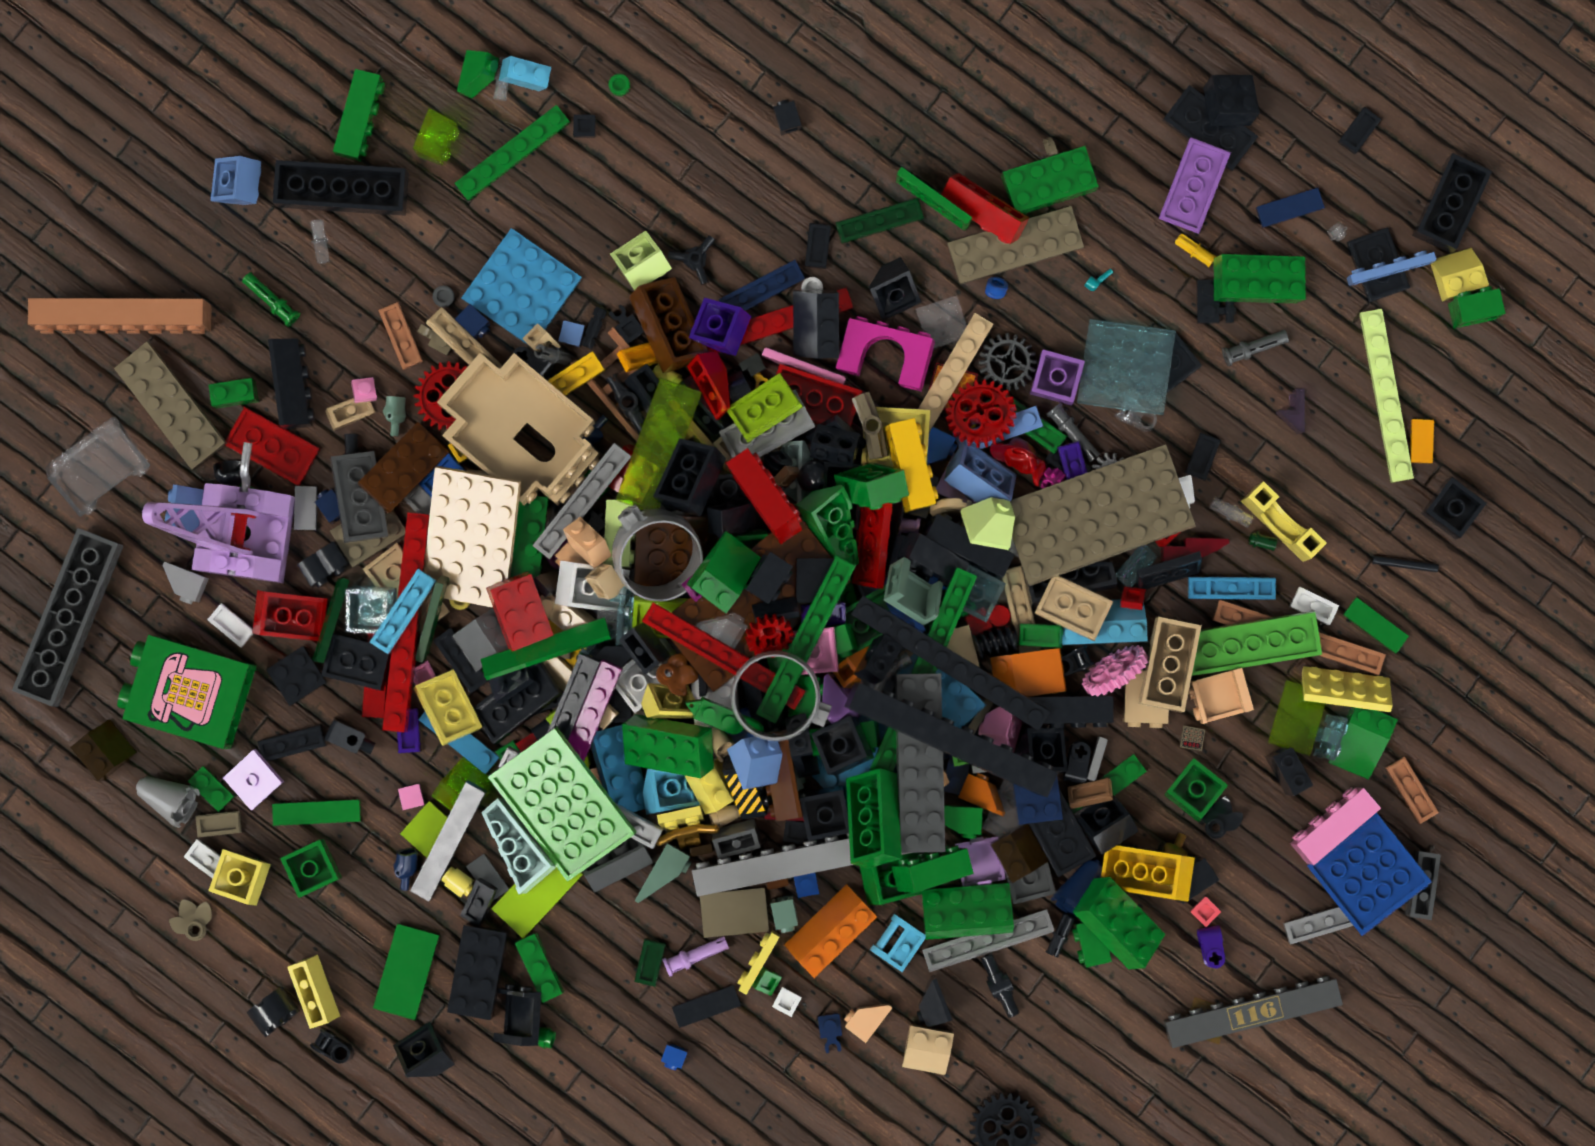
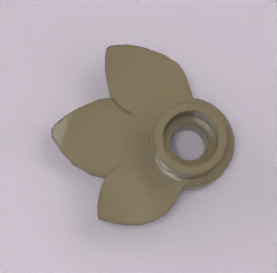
[169,899,212,941]

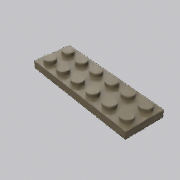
[947,206,1084,285]
[114,342,227,470]

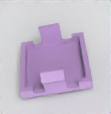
[955,836,1006,887]

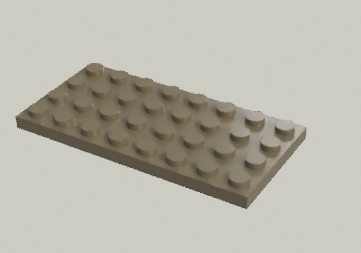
[1010,444,1196,586]

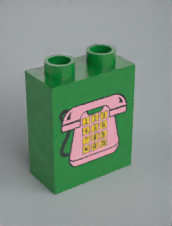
[117,635,257,749]

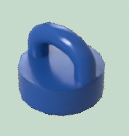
[985,277,1008,299]

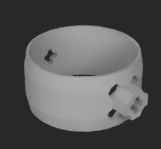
[612,504,703,602]
[731,650,832,741]

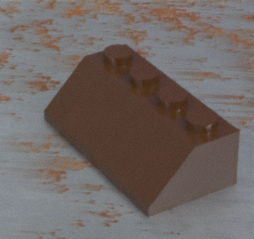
[629,277,708,373]
[766,730,802,821]

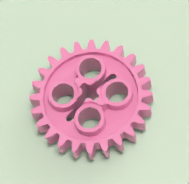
[1082,645,1149,696]

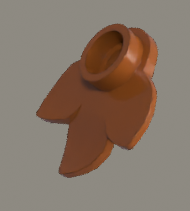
[656,653,698,696]

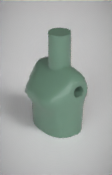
[382,396,406,436]

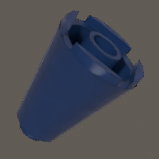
[1051,858,1103,918]

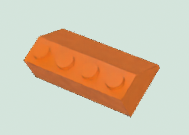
[784,884,877,978]

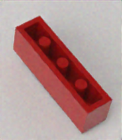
[941,173,1029,244]

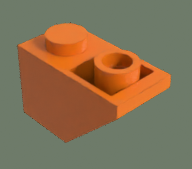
[833,646,869,688]

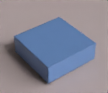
[558,320,585,347]

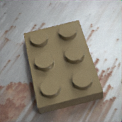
[330,509,406,568]

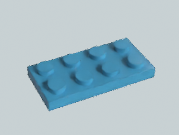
[591,725,645,812]

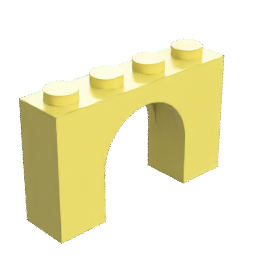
[1241,481,1326,562]

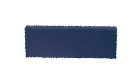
[1256,188,1325,228]

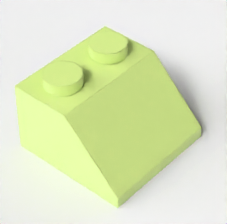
[610,231,672,291]

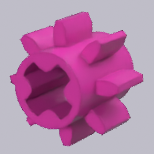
[1040,467,1066,489]

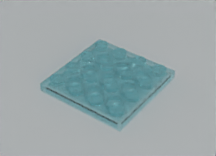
[1077,319,1176,415]

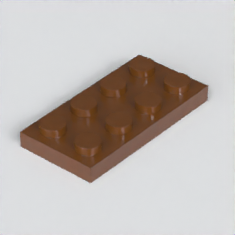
[357,422,449,513]

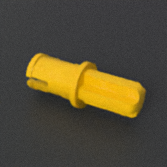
[1175,233,1216,267]

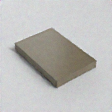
[700,888,769,938]

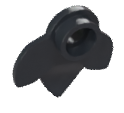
[1201,796,1243,839]

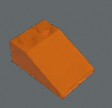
[990,648,1066,697]

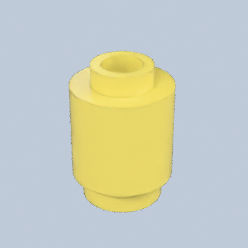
[441,866,474,898]

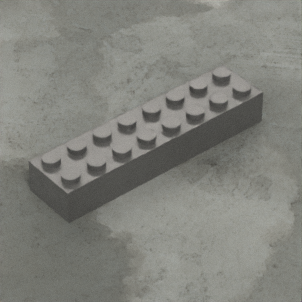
[12,528,124,707]
[894,673,945,853]

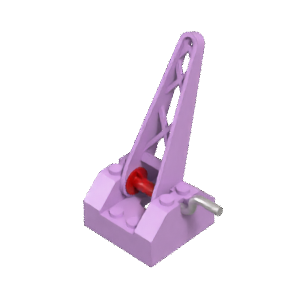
[142,442,295,583]

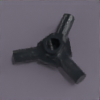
[668,235,715,285]

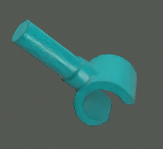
[1084,269,1113,291]

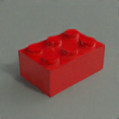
[486,572,553,651]

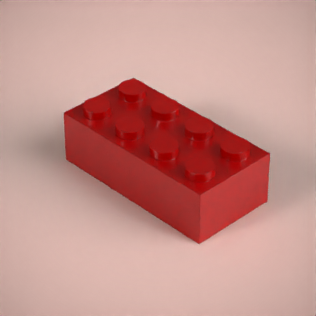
[776,364,862,427]
[726,448,802,545]

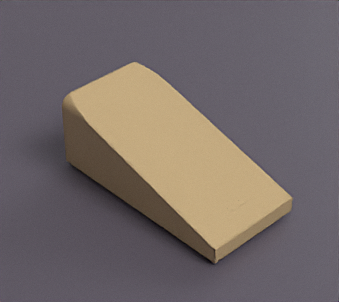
[325,398,375,431]

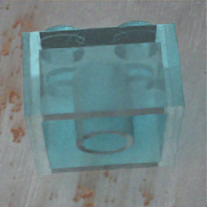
[346,585,397,634]

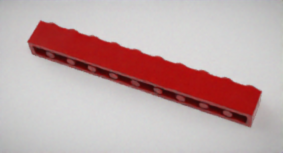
[382,512,430,733]

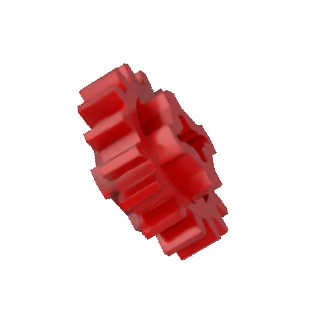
[745,614,794,659]

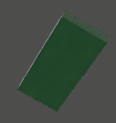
[634,939,666,987]

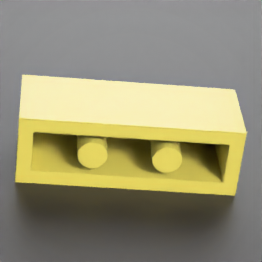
[287,955,340,1029]

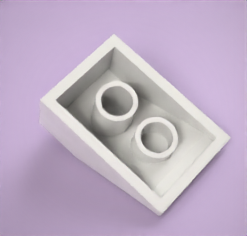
[555,561,630,613]
[615,638,677,713]

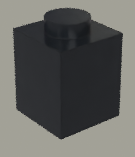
[774,99,802,136]

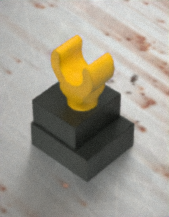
[739,353,768,388]

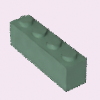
[771,895,798,933]

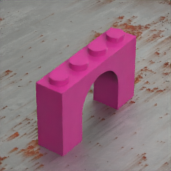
[836,316,935,392]

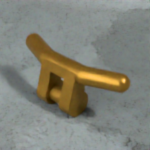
[656,824,720,850]

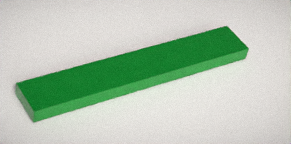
[481,617,611,680]

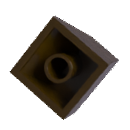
[70,719,137,781]
[990,824,1049,883]

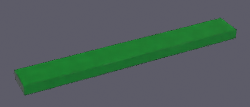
[756,555,856,724]

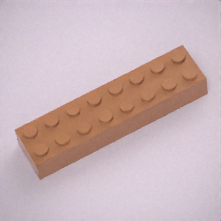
[28,298,211,334]

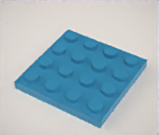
[462,228,582,346]

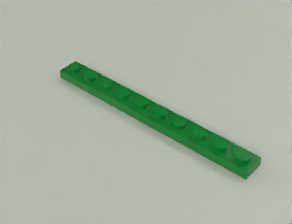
[869,567,977,772]

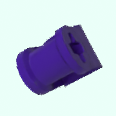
[1197,925,1225,968]

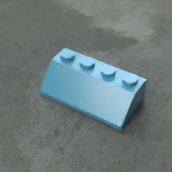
[1057,600,1148,645]

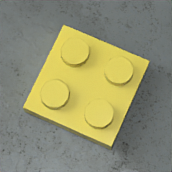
[657,806,705,832]

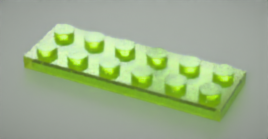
[616,378,702,510]

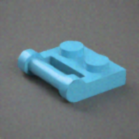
[870,914,925,972]

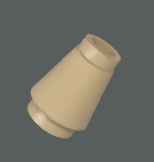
[709,805,741,828]

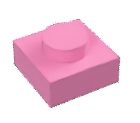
[351,377,377,403]

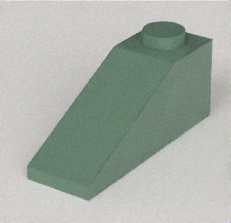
[635,843,692,903]

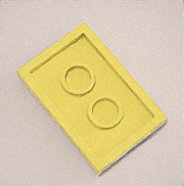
[414,669,482,746]
[737,930,780,995]

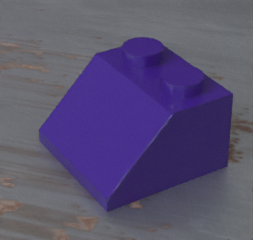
[689,298,751,356]

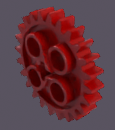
[413,361,467,431]
[946,379,1017,448]

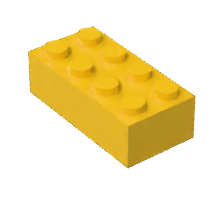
[884,418,938,513]
[1101,845,1195,902]

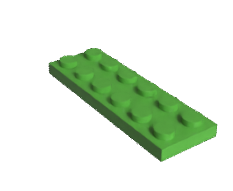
[1192,611,1322,676]

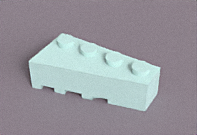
[481,798,556,894]

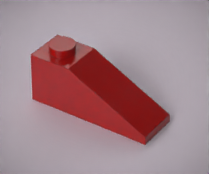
[687,351,730,420]

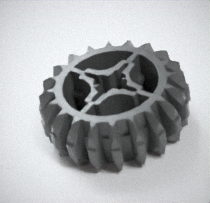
[978,333,1037,392]

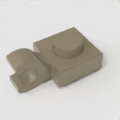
[417,324,452,356]

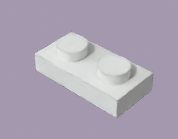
[1289,587,1339,625]
[184,839,221,879]

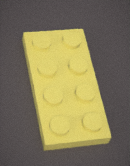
[1302,666,1393,712]

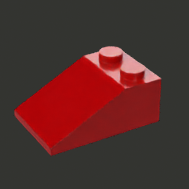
[252,590,328,641]

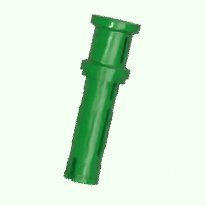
[242,272,301,327]

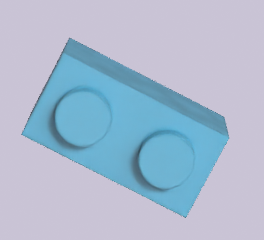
[499,56,551,91]

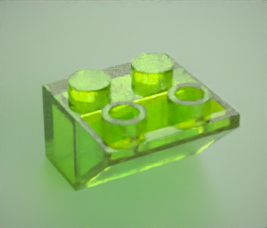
[431,757,495,811]

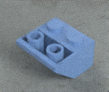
[165,484,204,532]

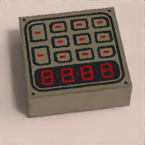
[1179,726,1205,751]

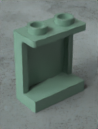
[884,557,943,625]

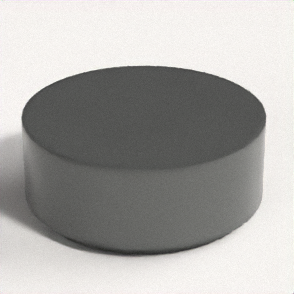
[433,286,455,308]

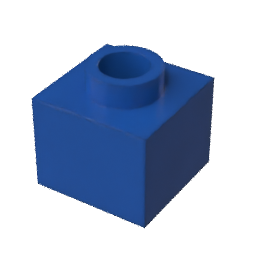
[661,1043,688,1070]

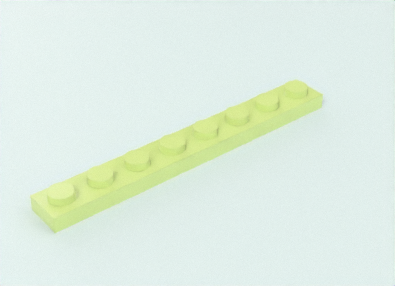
[1359,309,1414,483]

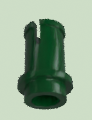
[1248,531,1278,551]

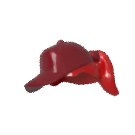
[990,437,1046,486]

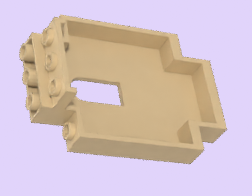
[437,353,601,506]

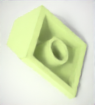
[960,497,1015,550]

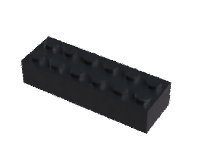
[273,160,409,216]

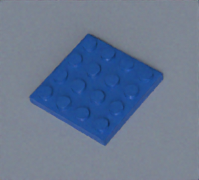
[1307,812,1432,936]

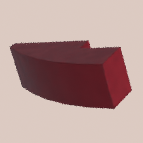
[1161,538,1229,563]

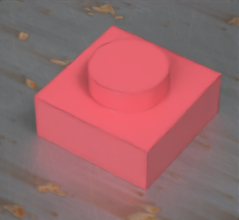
[1190,896,1221,927]

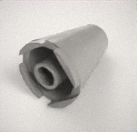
[136,776,200,828]

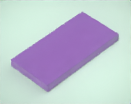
[1159,137,1231,234]

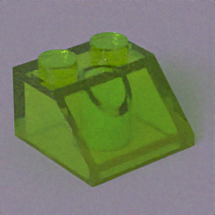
[413,108,459,166]

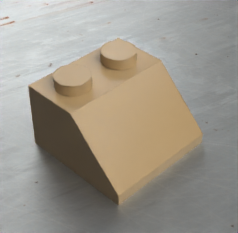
[902,1023,954,1075]

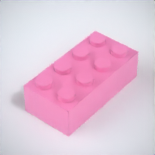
[1290,787,1381,865]

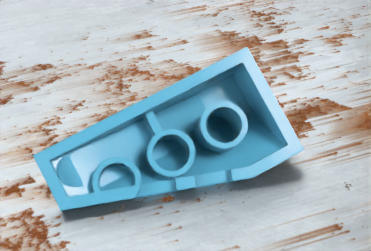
[643,769,700,815]

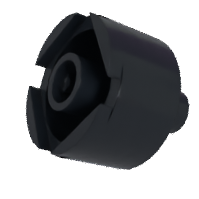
[247,986,300,1038]

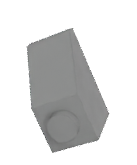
[163,562,209,605]

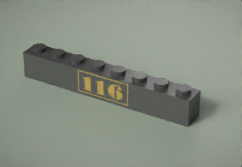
[1163,975,1343,1048]

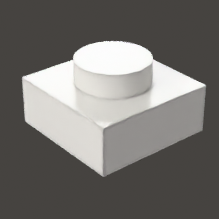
[772,987,802,1017]

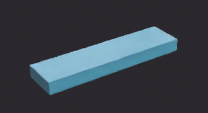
[370,569,437,654]

